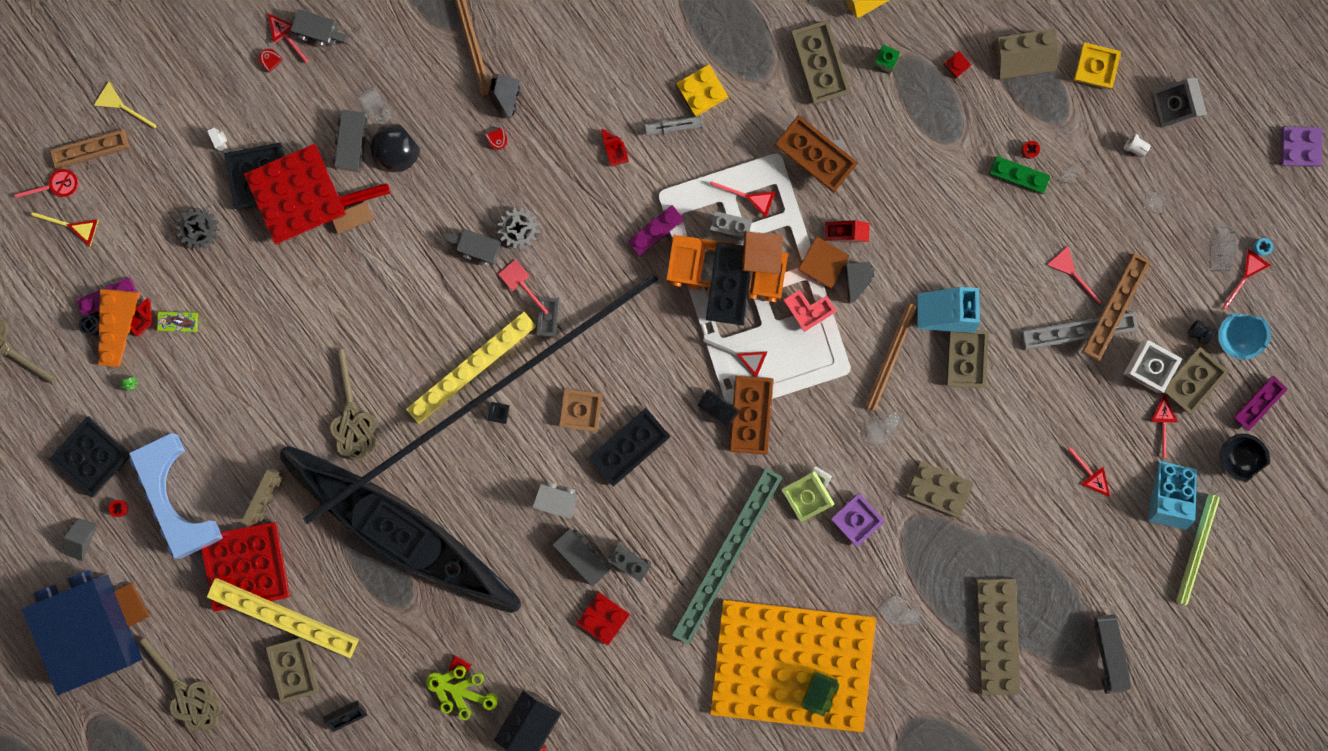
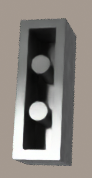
[333,110,368,172]
[553,528,610,587]

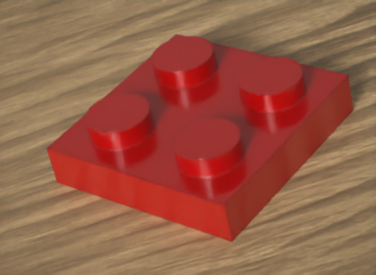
[577,591,630,646]

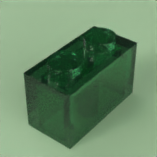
[801,669,840,717]

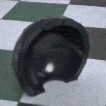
[371,124,420,173]
[1219,433,1271,483]

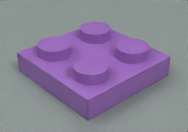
[1281,127,1323,167]
[830,493,885,547]

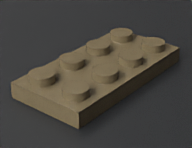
[791,20,851,105]

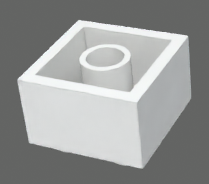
[1123,340,1182,393]

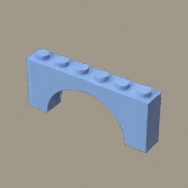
[129,433,223,559]

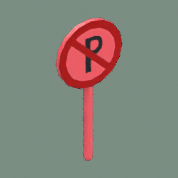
[14,169,78,198]

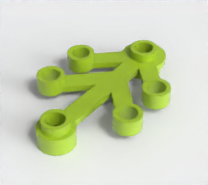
[426,665,498,720]

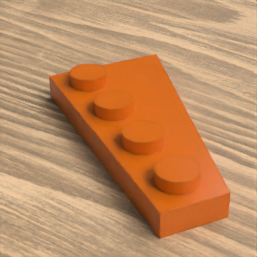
[98,289,141,367]

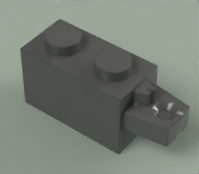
[291,9,348,47]
[446,229,502,267]

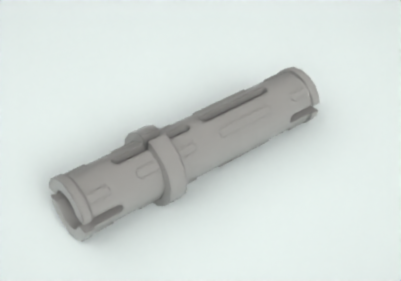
[645,115,703,136]

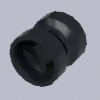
[79,315,99,335]
[1187,320,1215,345]

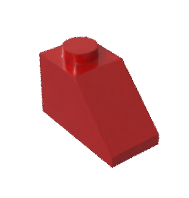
[824,220,870,243]

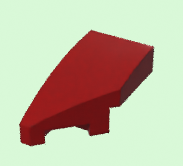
[601,129,629,167]
[130,297,152,337]

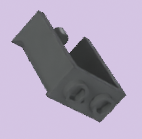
[608,541,652,582]

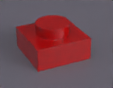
[944,51,971,79]

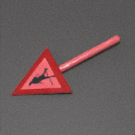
[268,13,308,63]
[1150,394,1178,459]
[1068,447,1110,497]

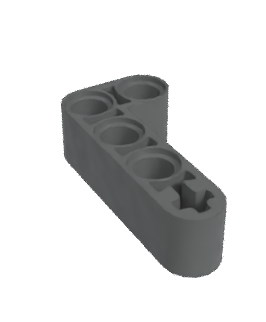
[1094,614,1131,694]

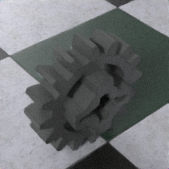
[176,207,220,250]

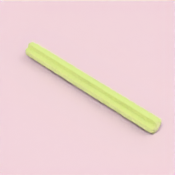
[1176,494,1220,605]

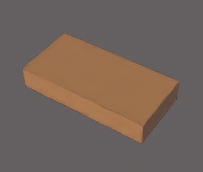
[333,202,374,234]

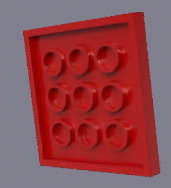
[244,143,347,245]
[202,522,290,612]

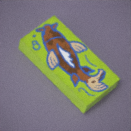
[157,312,198,332]

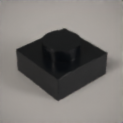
[487,402,510,424]

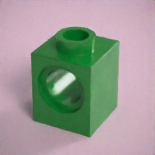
[873,45,900,74]

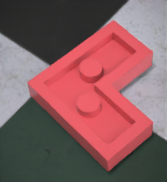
[783,290,837,332]

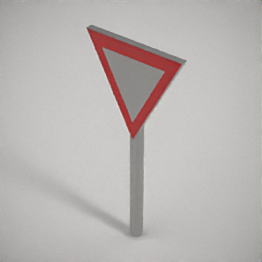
[702,339,767,377]

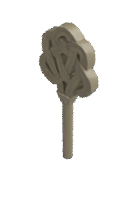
[0,318,57,384]
[330,349,377,461]
[139,637,222,732]

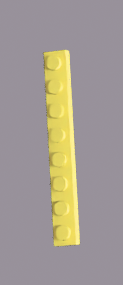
[406,312,537,424]
[207,578,359,658]

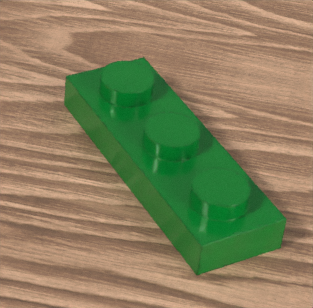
[989,156,1051,194]

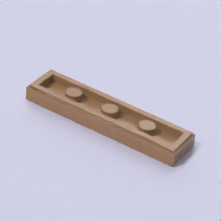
[49,129,130,169]

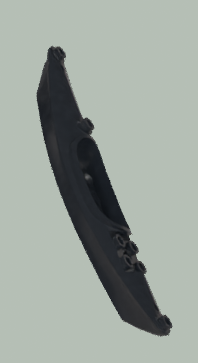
[280,446,521,613]

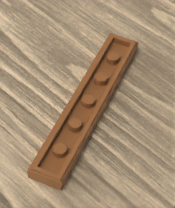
[1081,253,1151,362]

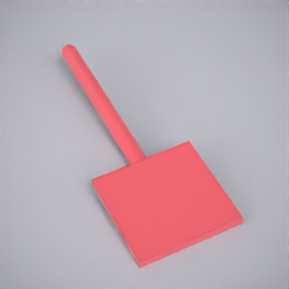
[498,259,548,314]

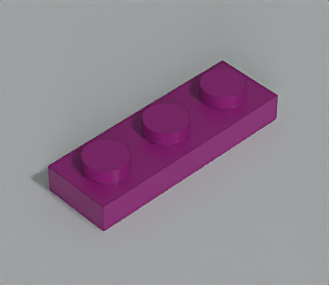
[628,205,684,256]
[76,278,137,316]
[1232,376,1288,431]

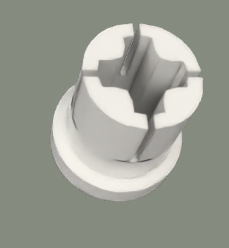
[1124,133,1151,158]

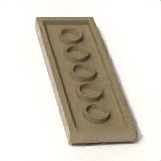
[976,578,1020,696]

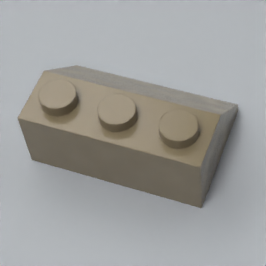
[993,29,1058,80]

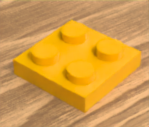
[1073,42,1121,90]
[676,64,728,117]

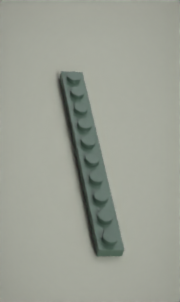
[672,467,783,645]

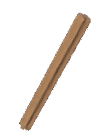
[455,0,490,96]
[865,303,917,411]

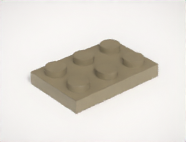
[946,330,989,388]
[1164,347,1229,415]
[905,461,974,518]
[241,468,283,526]
[266,637,320,703]

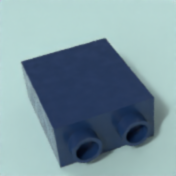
[22,570,143,696]

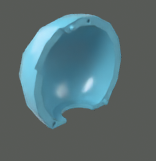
[1218,313,1271,360]

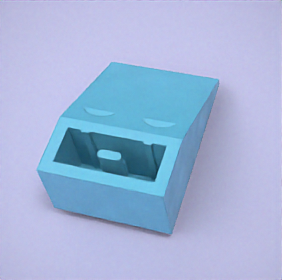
[917,287,980,333]
[1149,461,1197,530]

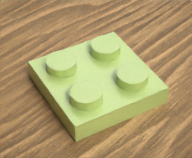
[781,471,834,522]

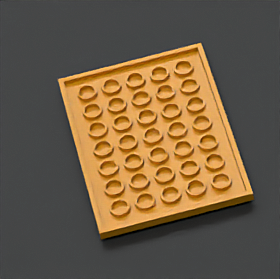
[710,599,876,733]

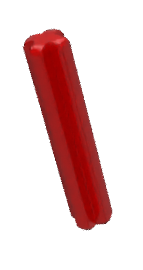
[339,183,391,207]

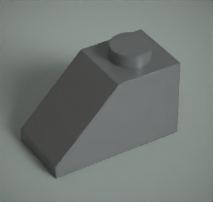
[845,262,874,303]

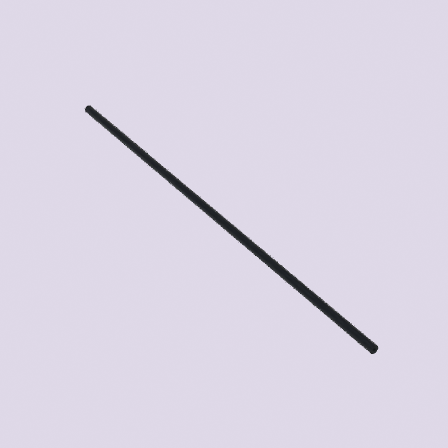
[303,274,658,524]

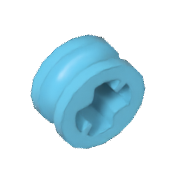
[1253,238,1273,256]

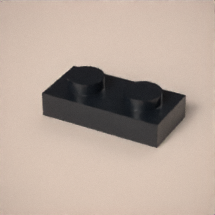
[697,389,740,427]
[323,700,368,732]

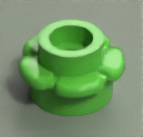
[119,377,139,391]

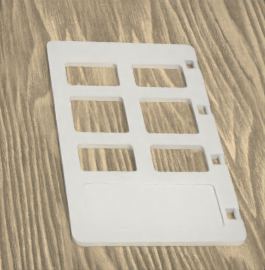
[659,154,850,405]

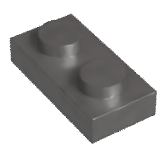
[537,297,560,337]

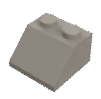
[1152,78,1207,128]
[533,481,579,519]

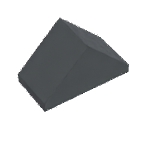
[64,518,97,561]

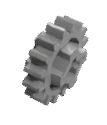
[498,207,540,249]

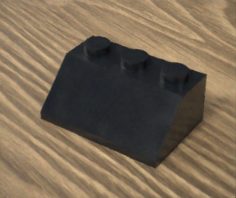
[494,690,562,751]

